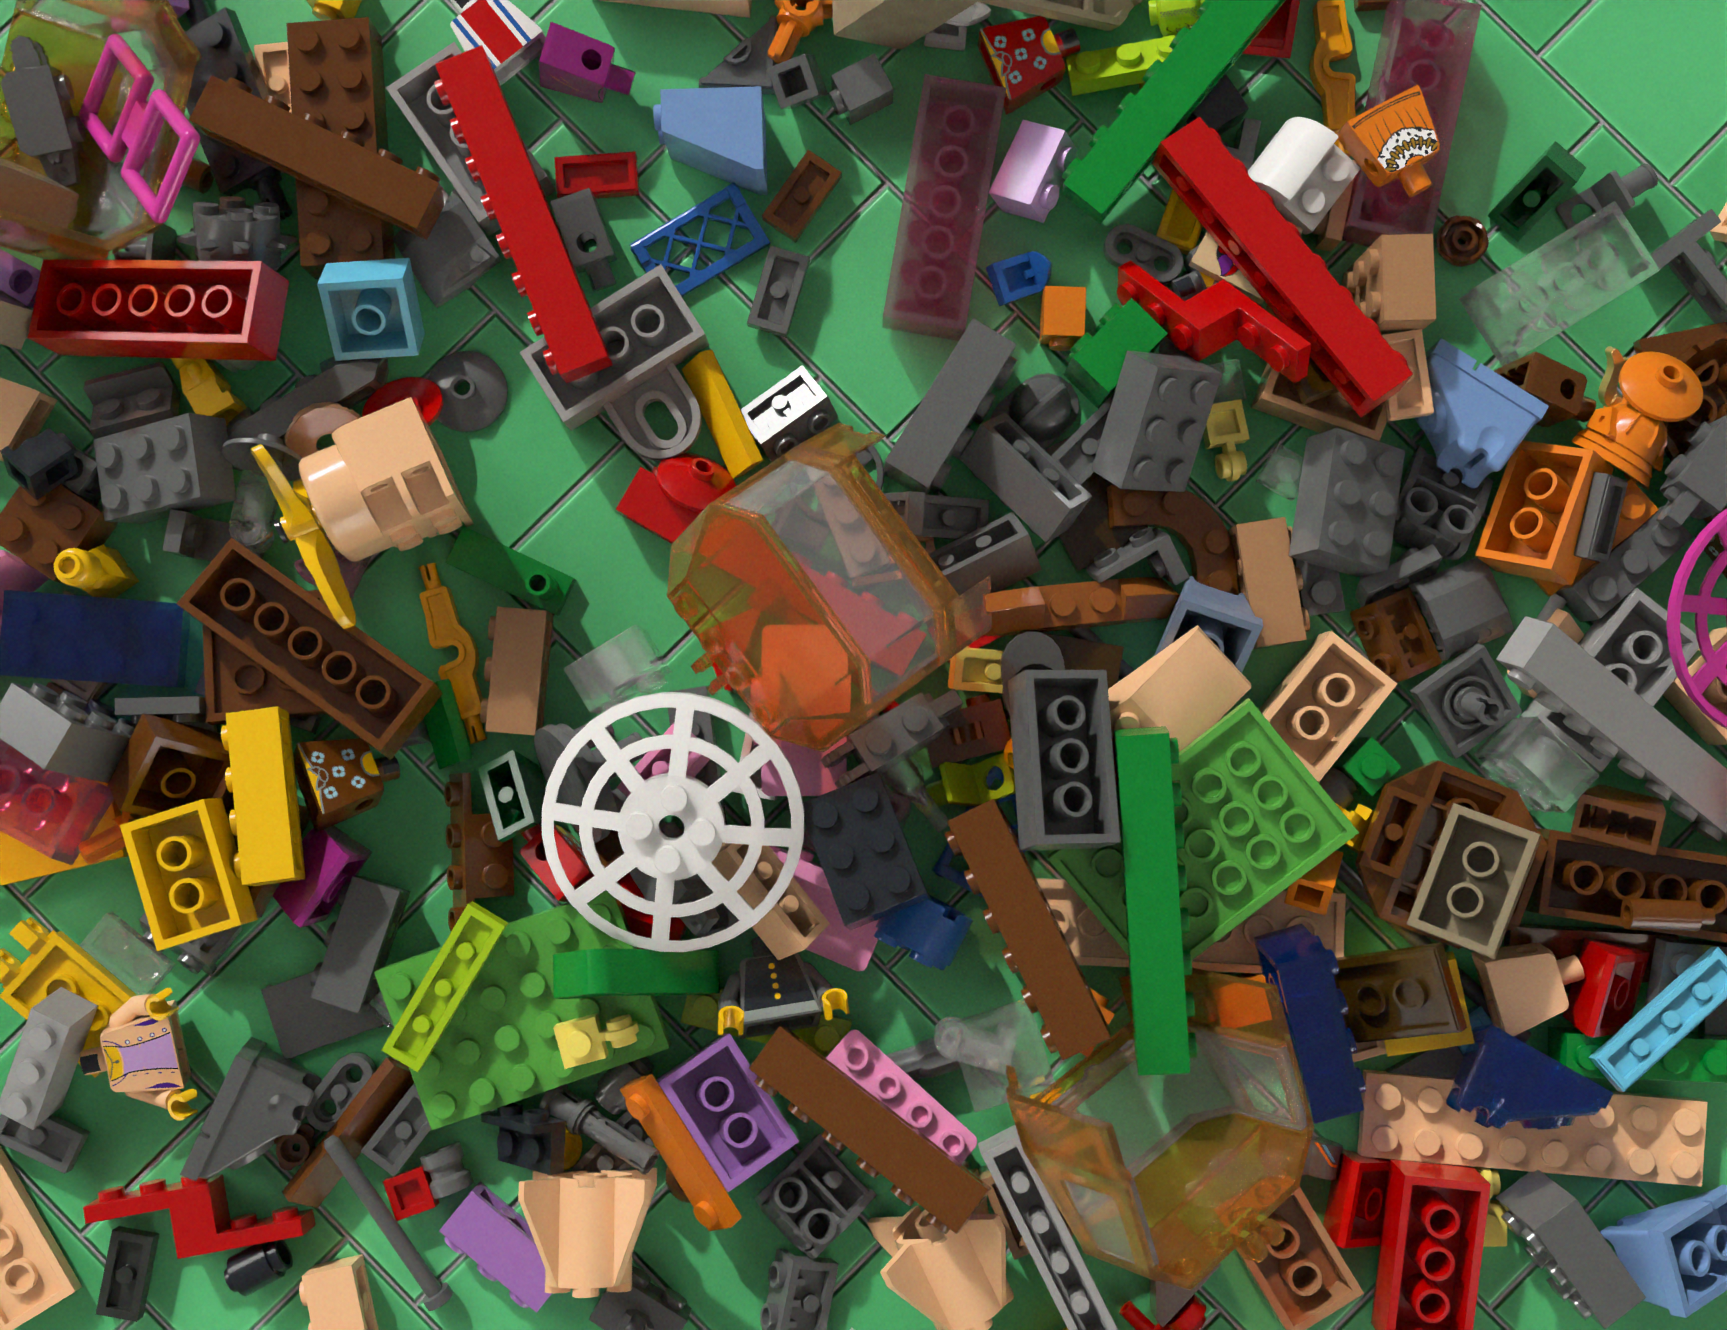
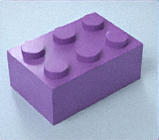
[656,1033,799,1192]

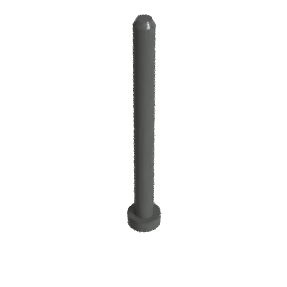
[324,1135,454,1311]

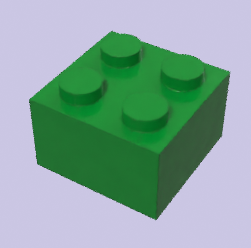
[1064,298,1168,408]

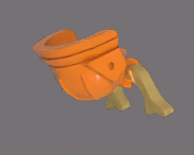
[1572,346,1667,490]

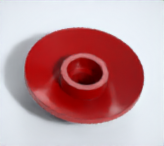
[362,377,444,426]
[656,452,737,514]

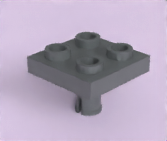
[1410,643,1522,759]

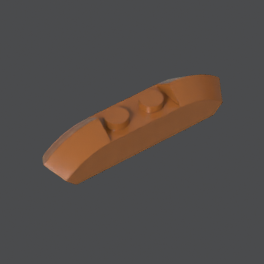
[976,577,1179,637]

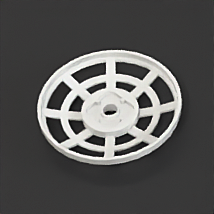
[542,692,804,952]

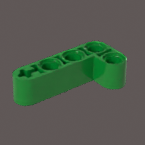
[553,948,720,999]

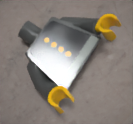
[717,936,850,1039]

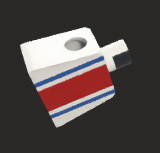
[450,0,546,86]

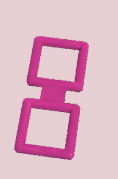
[79,34,200,223]

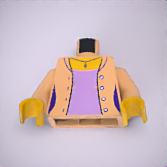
[80,987,198,1121]

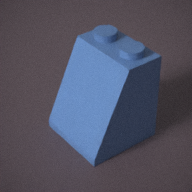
[653,86,768,195]

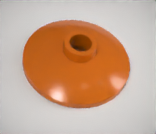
[1619,352,1703,422]

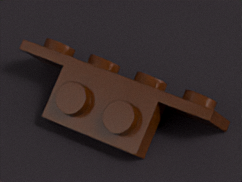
[444,773,514,931]

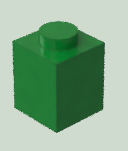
[1332,737,1401,796]

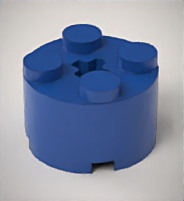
[874,894,974,971]

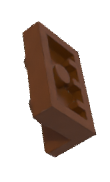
[1350,587,1442,683]

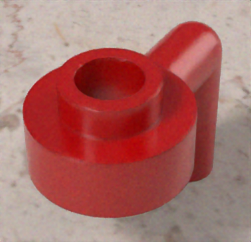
[1119,1294,1206,1330]

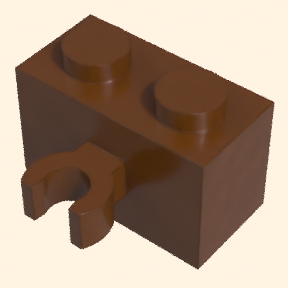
[926,693,1011,768]

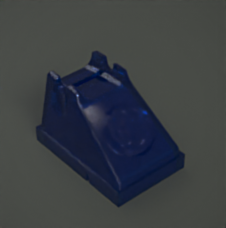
[1446,1024,1614,1130]

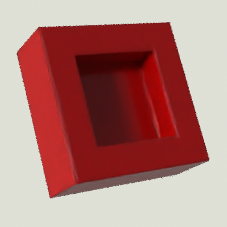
[383,1165,440,1221]

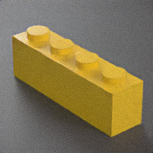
[221,706,306,886]

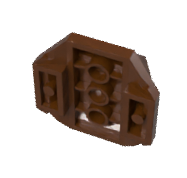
[1355,760,1549,949]

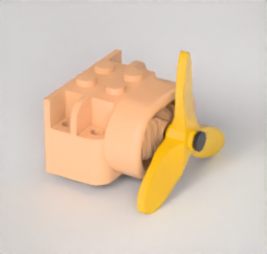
[250,397,474,629]

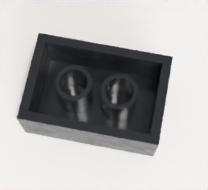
[803,772,930,931]

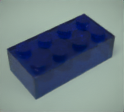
[0,590,191,688]
[1254,924,1366,1124]

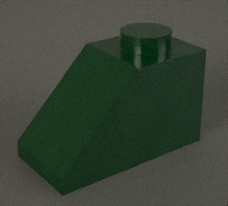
[1487,141,1586,242]
[478,750,546,843]

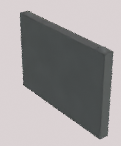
[261,972,388,1059]

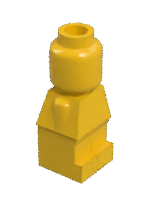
[171,358,247,426]
[54,544,139,603]

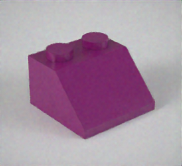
[272,825,372,928]

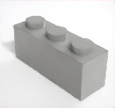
[0,987,98,1130]

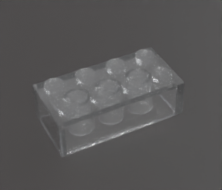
[1459,201,1660,366]

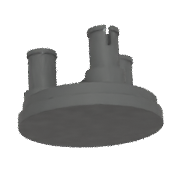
[534,722,646,843]

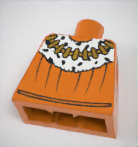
[1337,85,1440,198]

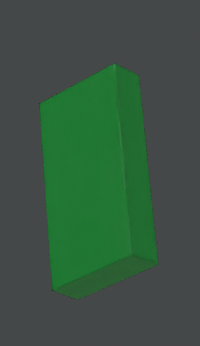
[424,679,472,769]

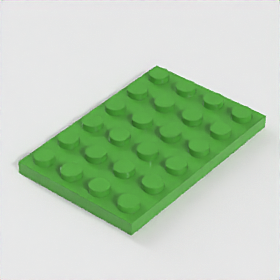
[1048,698,1359,960]
[374,890,672,1130]

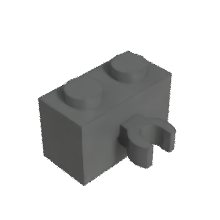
[589,1266,692,1330]

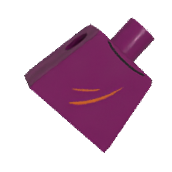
[539,22,636,103]

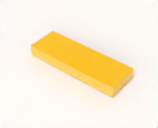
[682,349,763,479]

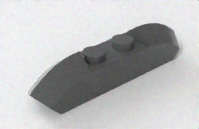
[226,356,389,472]

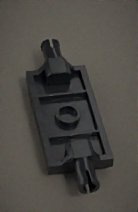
[162,0,293,221]

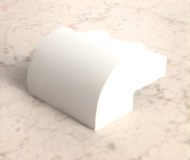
[1248,117,1361,235]

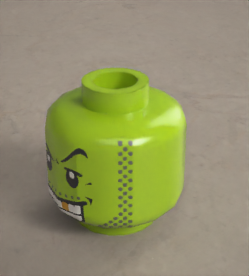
[1148,0,1205,36]

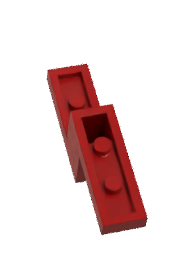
[1117,260,1311,383]
[83,1174,316,1259]

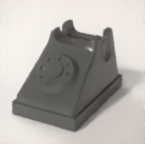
[180,1037,321,1181]

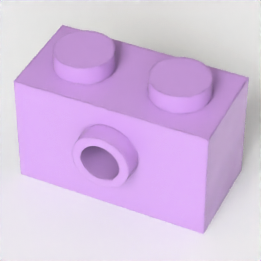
[989,120,1078,223]

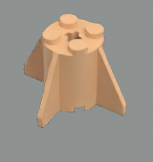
[518,1167,657,1298]
[867,1168,1014,1330]

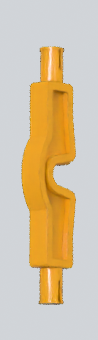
[1309,0,1356,157]
[419,563,487,744]

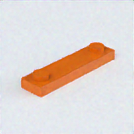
[619,1074,742,1231]

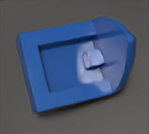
[986,251,1052,307]

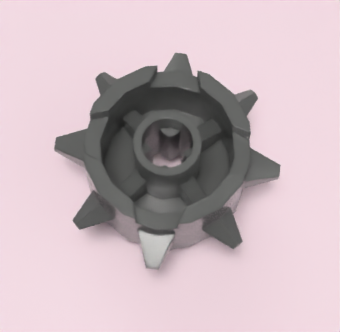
[177,197,297,269]

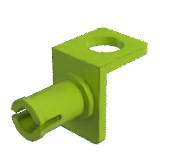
[919,753,1016,811]

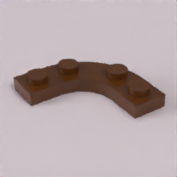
[1107,485,1238,595]

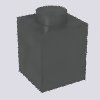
[828,53,894,125]
[767,54,828,109]

